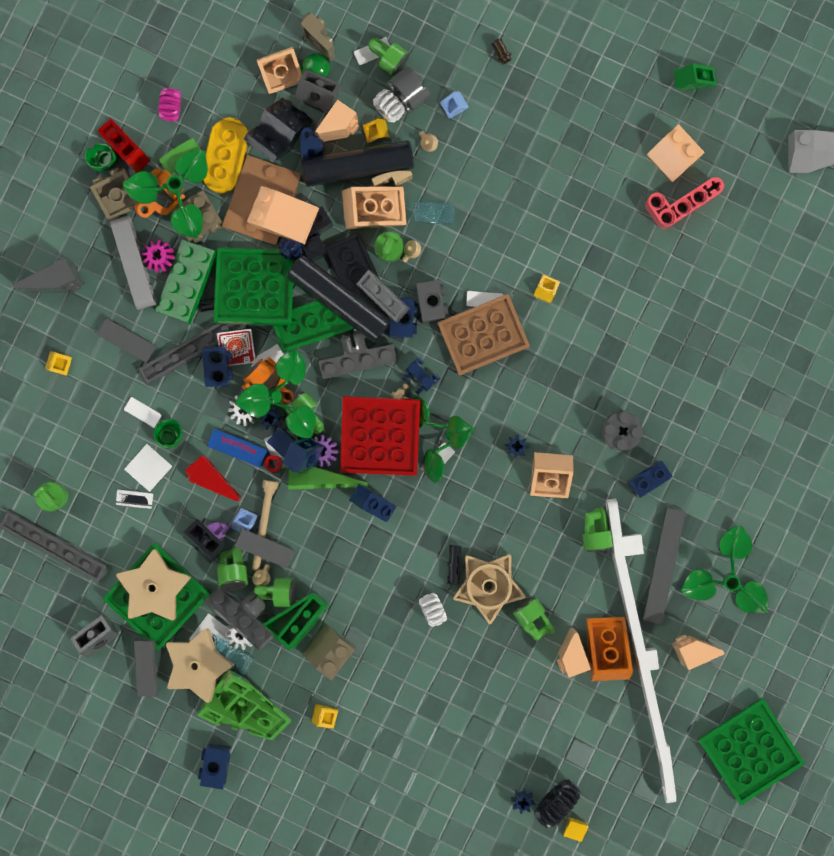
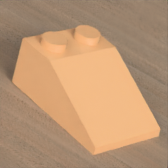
[247,186,319,244]
[342,187,406,229]

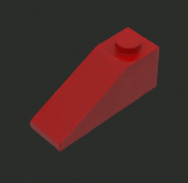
[97,118,151,173]
[185,455,242,501]

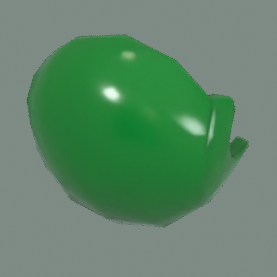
[301,53,331,78]
[84,143,117,172]
[153,418,183,449]

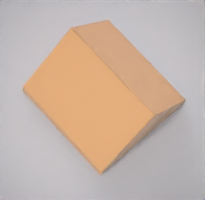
[256,47,302,94]

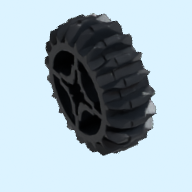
[534,779,581,828]

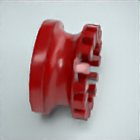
[264,455,283,472]

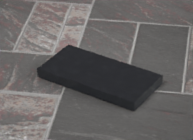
[324,232,379,308]

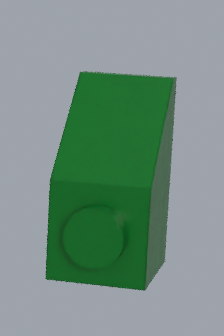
[674,64,717,91]

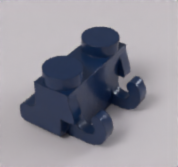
[300,128,324,158]
[402,357,441,395]

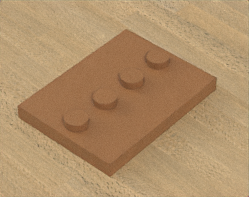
[222,155,302,247]
[437,294,530,376]

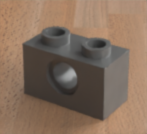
[295,69,341,112]
[416,280,448,323]
[70,615,120,658]

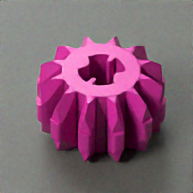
[158,88,182,122]
[142,240,175,273]

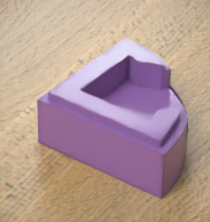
[206,522,231,540]

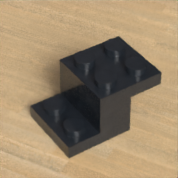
[244,98,313,162]

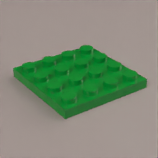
[214,248,294,325]
[102,542,212,651]
[698,697,805,806]

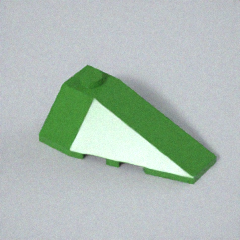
[288,466,368,490]

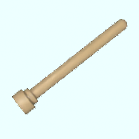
[252,480,278,571]

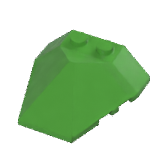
[197,670,291,740]

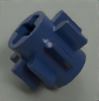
[279,238,302,261]
[259,408,283,431]
[504,434,529,458]
[511,788,535,814]

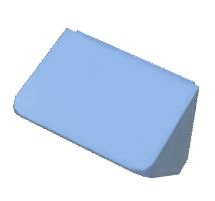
[440,91,469,119]
[231,507,258,532]

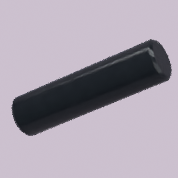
[301,140,414,187]
[286,255,391,342]

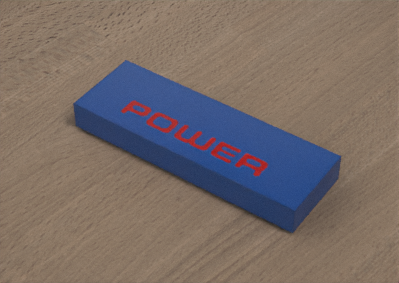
[207,429,268,468]

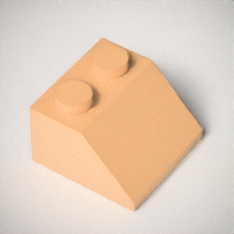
[315,100,359,142]
[647,124,705,182]
[530,452,573,498]
[557,628,591,677]
[672,635,724,670]

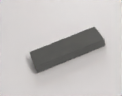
[357,270,410,323]
[97,318,157,363]
[234,528,295,568]
[134,639,158,697]

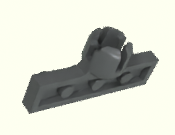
[318,331,397,379]
[205,588,273,651]

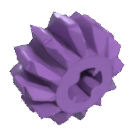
[313,435,339,467]

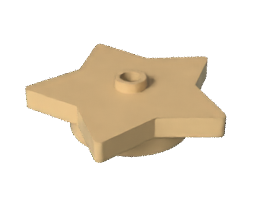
[116,549,191,620]
[453,554,526,624]
[166,628,234,703]

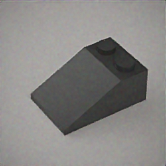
[13,258,85,293]

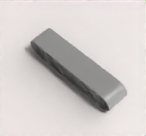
[110,215,157,310]

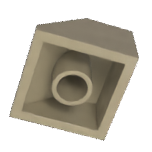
[302,624,356,681]

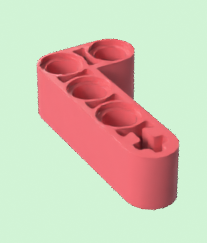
[645,177,724,229]

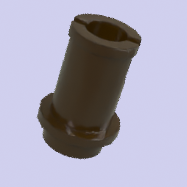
[491,38,512,65]

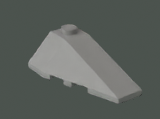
[788,130,834,173]

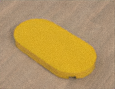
[204,117,248,194]

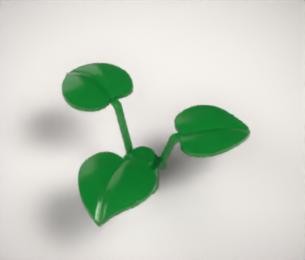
[123,150,208,238]
[235,349,316,438]
[413,395,474,484]
[681,526,768,613]

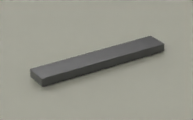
[138,323,247,386]
[642,508,686,624]
[0,510,109,583]

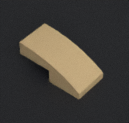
[371,171,413,187]

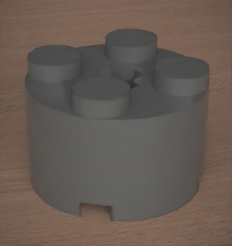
[387,66,431,113]
[601,412,643,451]

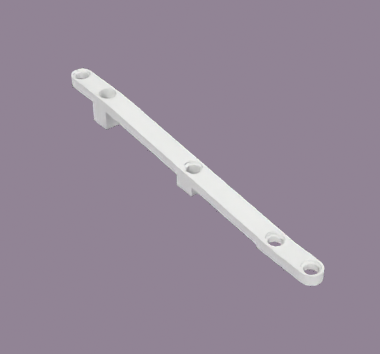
[606,498,676,803]

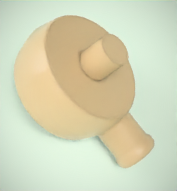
[419,131,438,152]
[402,240,421,263]
[391,384,409,399]
[252,564,270,586]

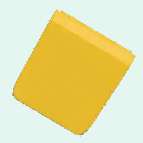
[363,119,390,143]
[534,274,560,303]
[45,351,72,376]
[311,704,338,729]
[563,817,588,842]

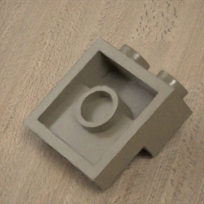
[300,13,336,62]
[90,167,139,221]
[171,190,223,243]

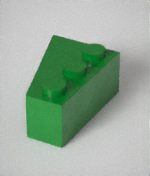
[262,593,331,651]

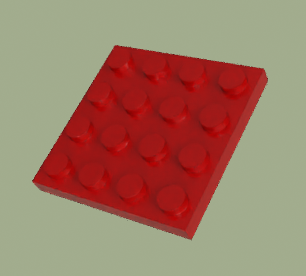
[340,396,420,476]

